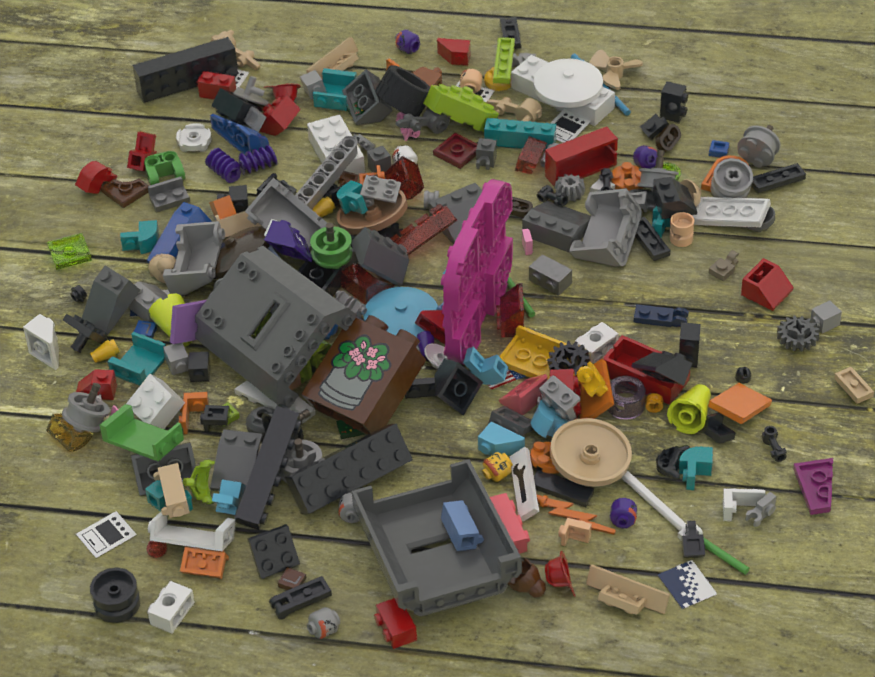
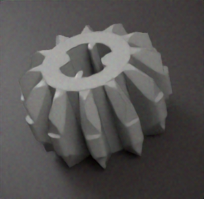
[555,174,585,202]

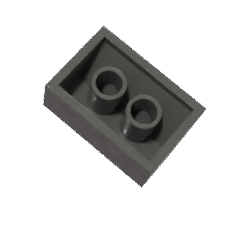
[342,69,393,125]
[351,227,409,287]
[130,442,198,495]

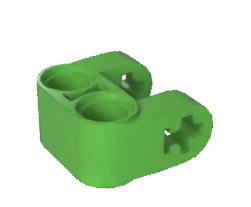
[144,151,186,185]

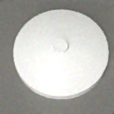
[534,59,603,108]

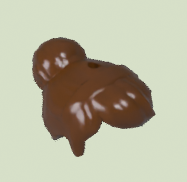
[507,558,546,598]

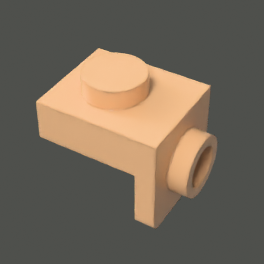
[558,518,591,546]

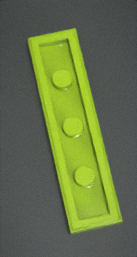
[493,38,515,84]

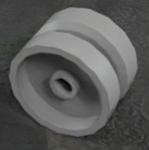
[710,158,753,198]

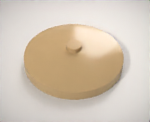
[550,418,632,487]

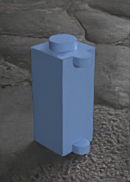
[441,500,484,551]

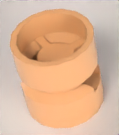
[669,212,694,247]

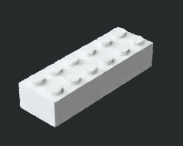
[511,55,615,126]

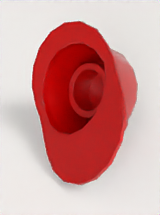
[264,84,301,102]
[545,551,576,597]

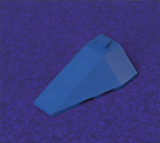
[210,114,269,155]
[147,202,212,263]

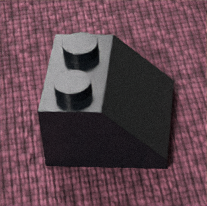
[211,88,263,124]
[653,177,697,220]
[631,351,692,385]
[434,358,483,416]

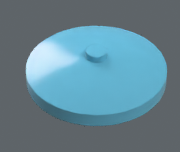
[364,287,438,337]

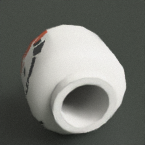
[392,146,418,172]

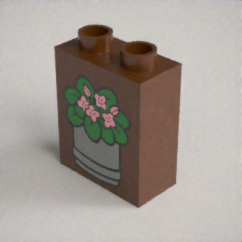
[301,315,426,435]

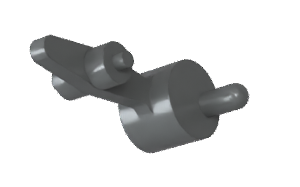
[396,108,450,134]

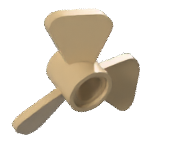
[589,50,643,90]

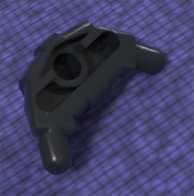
[656,445,690,479]

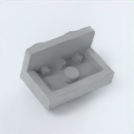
[539,375,580,421]

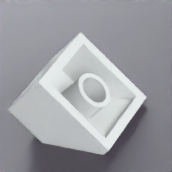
[23,314,59,370]

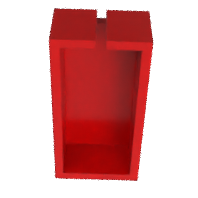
[545,126,618,187]
[603,335,690,405]

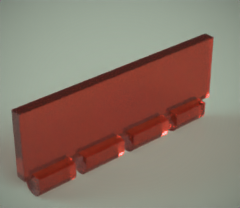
[390,204,457,255]

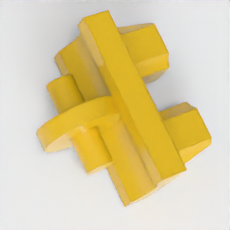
[576,361,608,397]

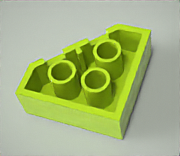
[424,84,499,131]

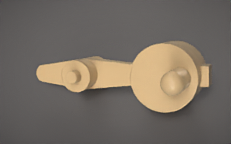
[210,30,260,70]
[486,97,542,122]

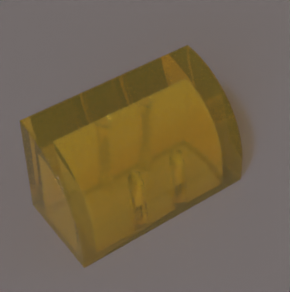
[46,413,94,452]

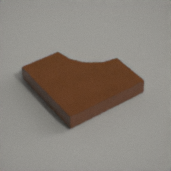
[100,178,149,208]

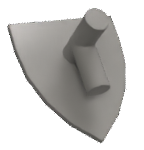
[233,76,271,105]

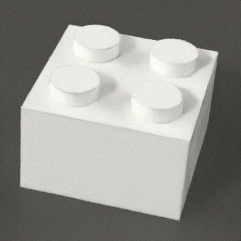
[126,374,185,429]

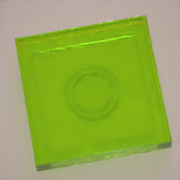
[47,233,92,270]

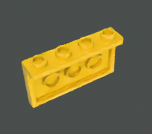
[499,325,572,379]

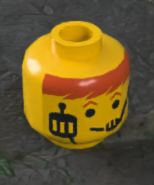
[482,452,513,482]

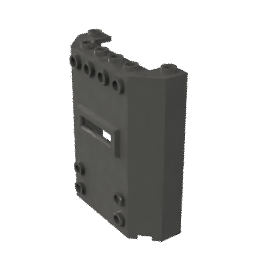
[195,246,358,408]
[351,459,522,616]

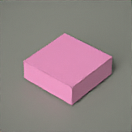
[522,229,533,255]

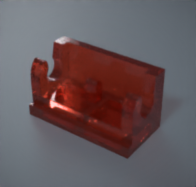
[515,136,547,174]

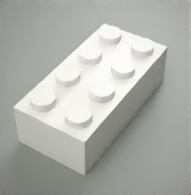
[307,115,365,181]

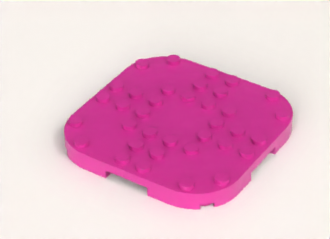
[441,179,513,365]

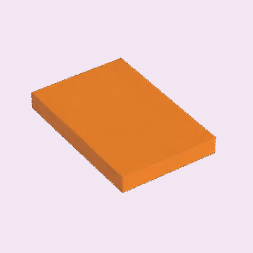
[579,358,614,419]
[708,383,772,424]

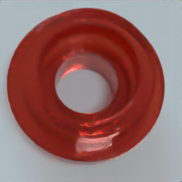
[146,541,168,558]

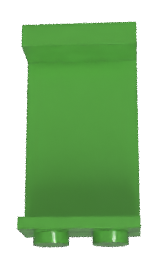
[100,404,184,461]

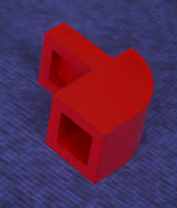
[127,131,157,171]
[75,161,118,194]

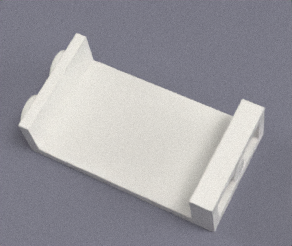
[148,512,235,551]

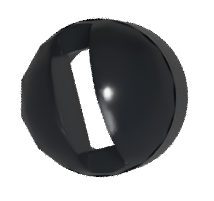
[735,367,751,384]

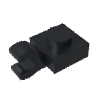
[681,520,705,558]

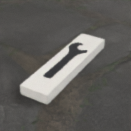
[510,447,539,522]

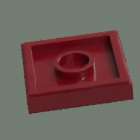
[433,133,478,169]

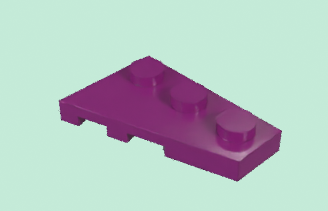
[793,458,833,515]

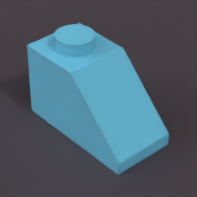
[478,422,525,456]

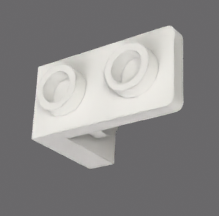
[722,488,765,521]

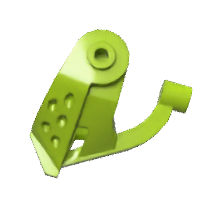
[183,460,215,505]

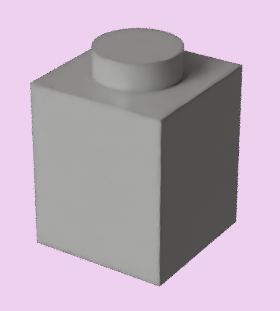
[300,70,326,100]
[810,300,842,334]
[163,343,189,375]

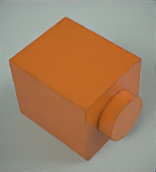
[209,195,236,219]

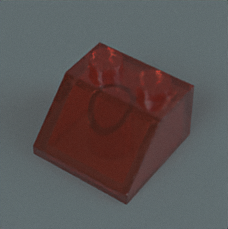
[384,156,425,200]
[341,263,395,305]
[496,283,524,338]

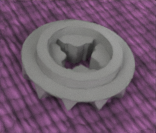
[353,134,376,151]

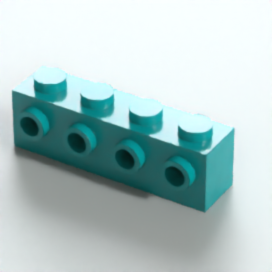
[484,118,556,151]

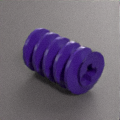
[238,145,278,175]
[205,148,241,183]

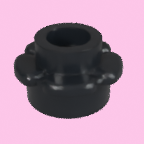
[70,285,87,302]

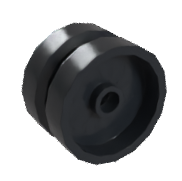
[90,567,140,623]

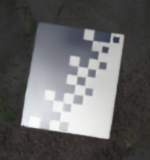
[658,560,717,609]

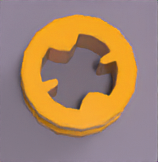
[645,394,663,413]

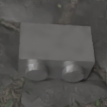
[529,254,572,296]

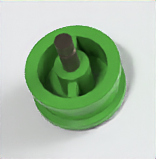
[310,223,353,269]

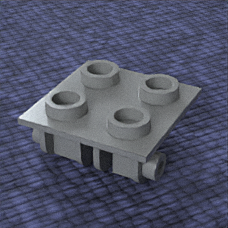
[360,175,401,207]
[335,290,367,321]

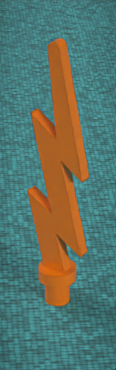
[536,494,616,534]

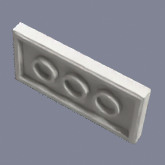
[692,197,771,227]

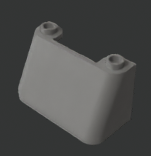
[245,178,327,260]
[569,188,642,267]
[163,221,225,297]

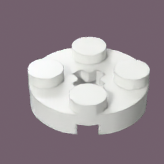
[176,123,212,152]

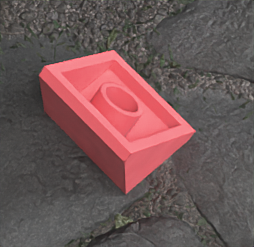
[499,374,548,415]

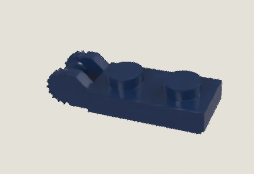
[634,304,689,327]

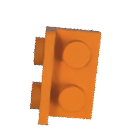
[180,547,229,579]

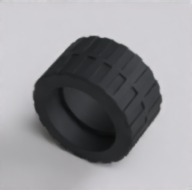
[375,65,430,117]

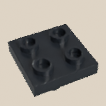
[63,314,110,353]
[247,524,300,579]

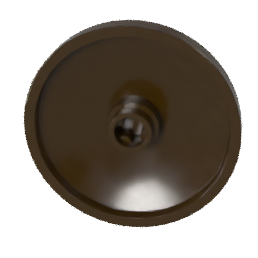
[213,227,270,279]

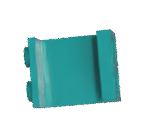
[313,68,357,111]
[108,332,166,386]

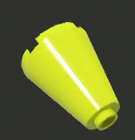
[149,293,192,347]
[667,384,711,434]

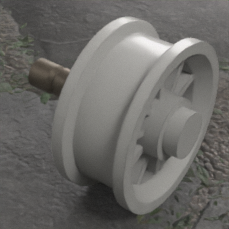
[637,150,679,191]

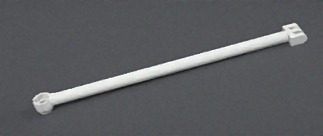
[537,395,703,541]

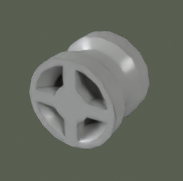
[424,190,440,208]

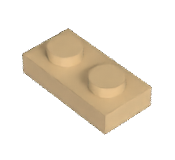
[834,367,874,404]

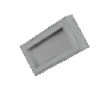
[244,106,266,132]

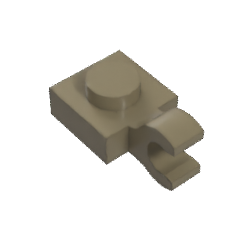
[709,250,739,282]

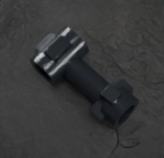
[599,168,613,191]
[536,185,569,206]
[762,426,787,462]

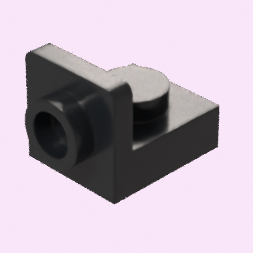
[200,405,230,432]

